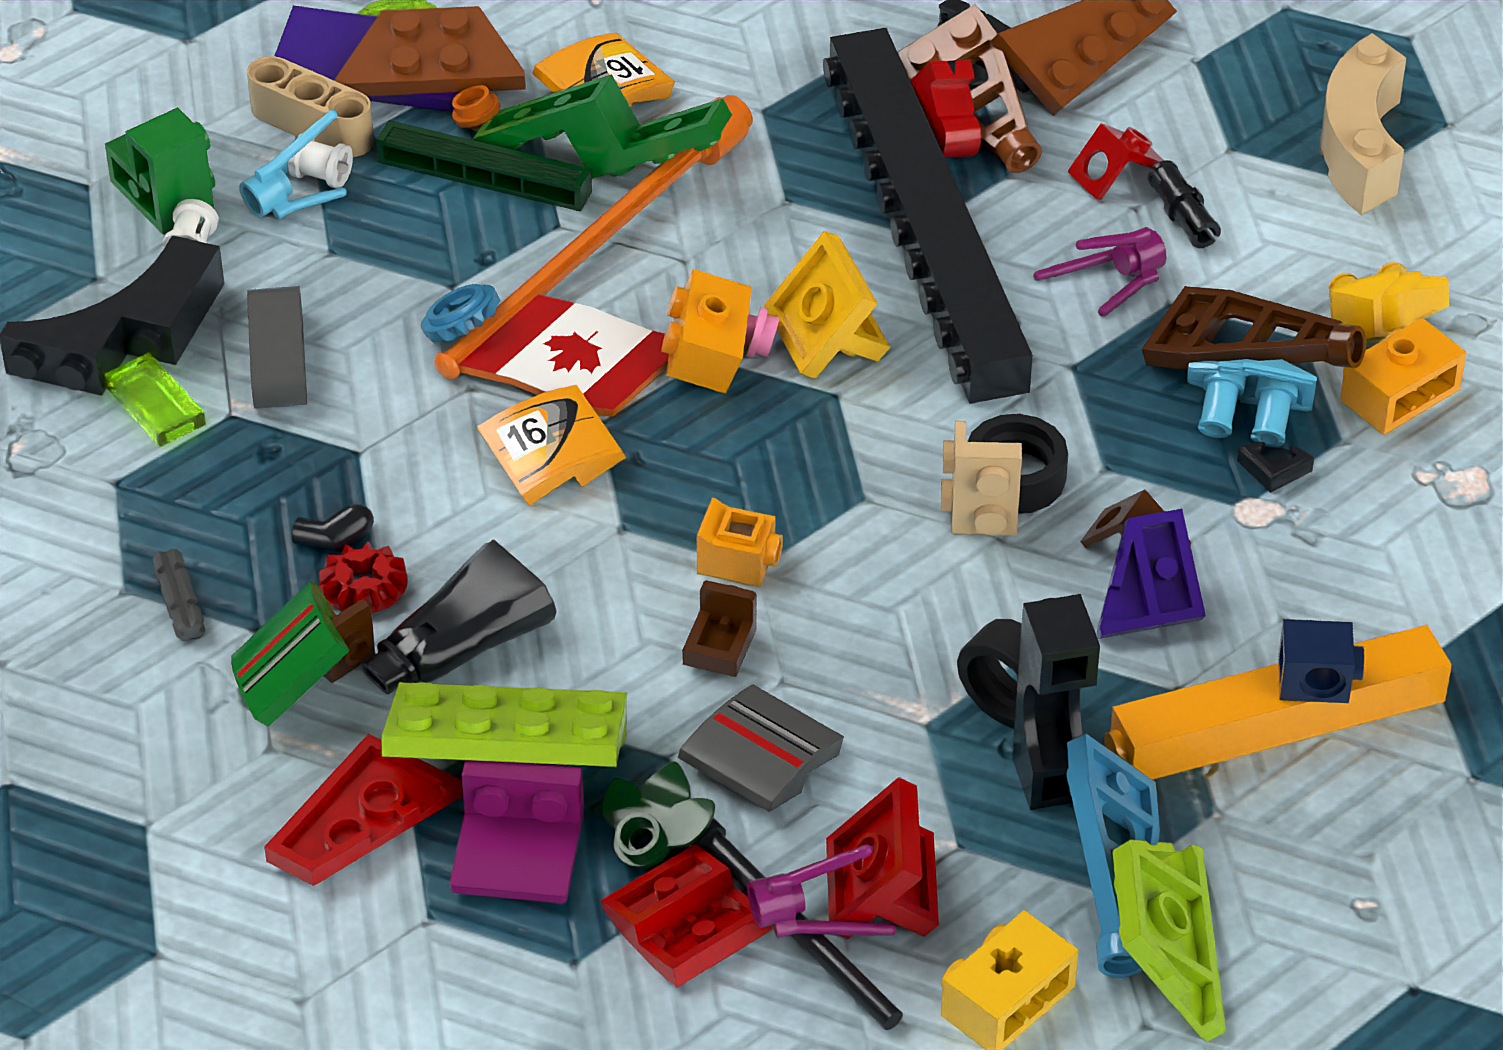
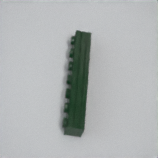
[376,120,592,212]

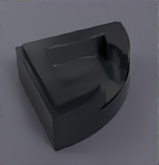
[1237,442,1314,493]

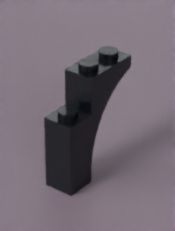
[0,236,225,396]

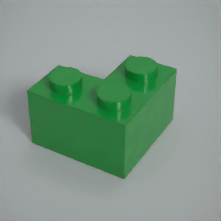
[105,107,215,234]

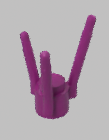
[1033,227,1167,316]
[747,844,896,938]

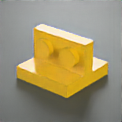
[763,231,890,379]

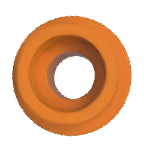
[452,85,501,130]

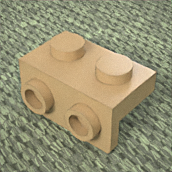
[941,421,1022,535]

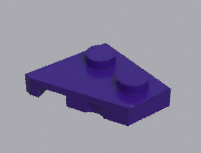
[1097,508,1206,639]

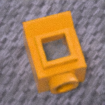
[696,498,783,587]

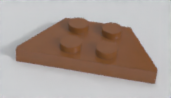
[335,6,526,96]

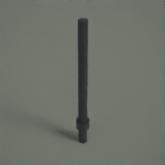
[691,817,903,1030]

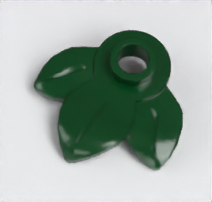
[603,761,715,869]

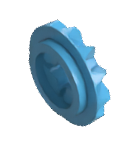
[421,284,501,342]

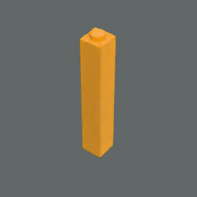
[1104,625,1452,780]

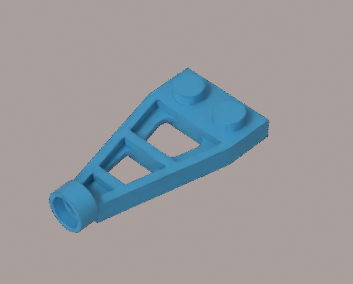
[1066,734,1160,978]

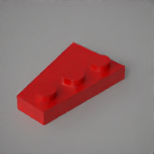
[264,733,463,886]

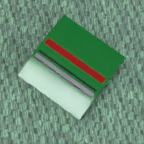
[231,581,350,727]

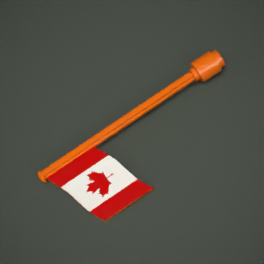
[434,95,753,417]

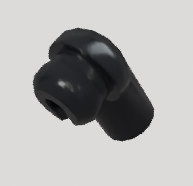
[292,504,374,552]

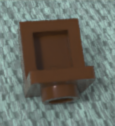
[682,580,757,677]

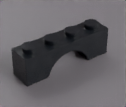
[1012,594,1100,810]

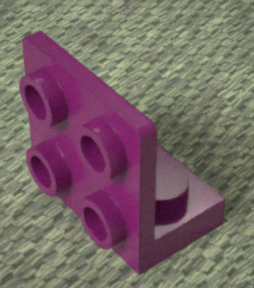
[450,760,584,903]

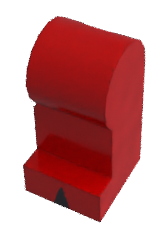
[910,60,981,158]

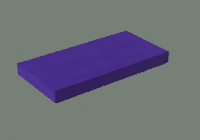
[274,5,459,112]

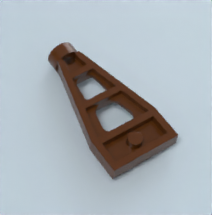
[1142,286,1366,370]

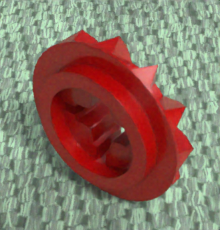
[319,541,408,613]

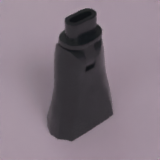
[362,540,557,695]

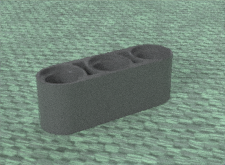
[247,286,307,409]

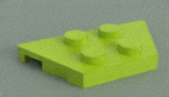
[1112,840,1226,1042]

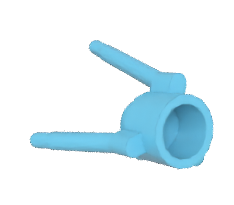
[239,110,347,220]

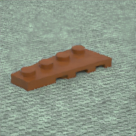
[990,0,1177,116]

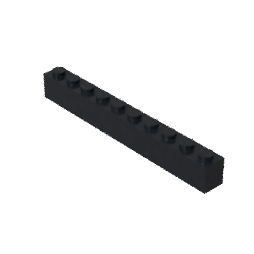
[823,27,1033,404]

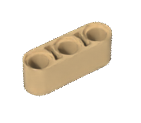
[247,56,374,157]

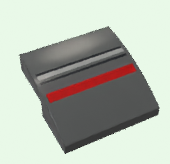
[678,684,844,812]

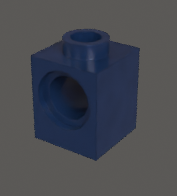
[1278,619,1364,703]

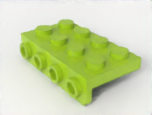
[382,682,627,767]

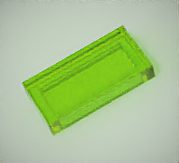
[104,353,206,447]

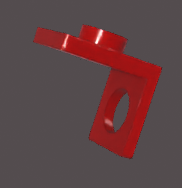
[1068,123,1165,200]

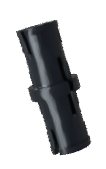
[1147,160,1221,248]

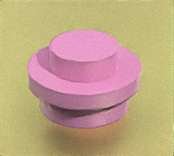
[744,307,779,359]

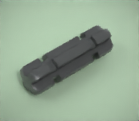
[153,548,206,641]

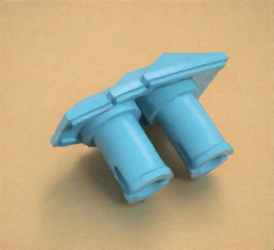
[1187,359,1317,447]

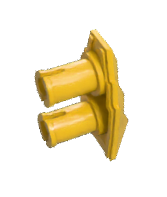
[1328,262,1449,343]

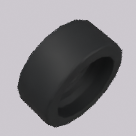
[968,414,1068,514]
[957,619,1022,729]

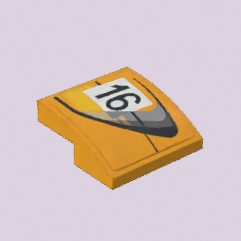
[532,33,675,108]
[477,385,626,506]

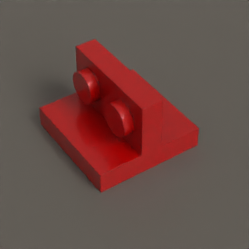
[826,777,939,939]

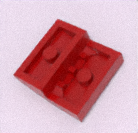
[601,844,772,988]

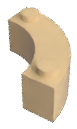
[1320,33,1406,215]

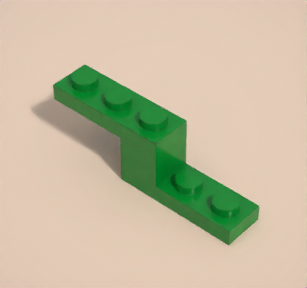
[473,74,732,179]

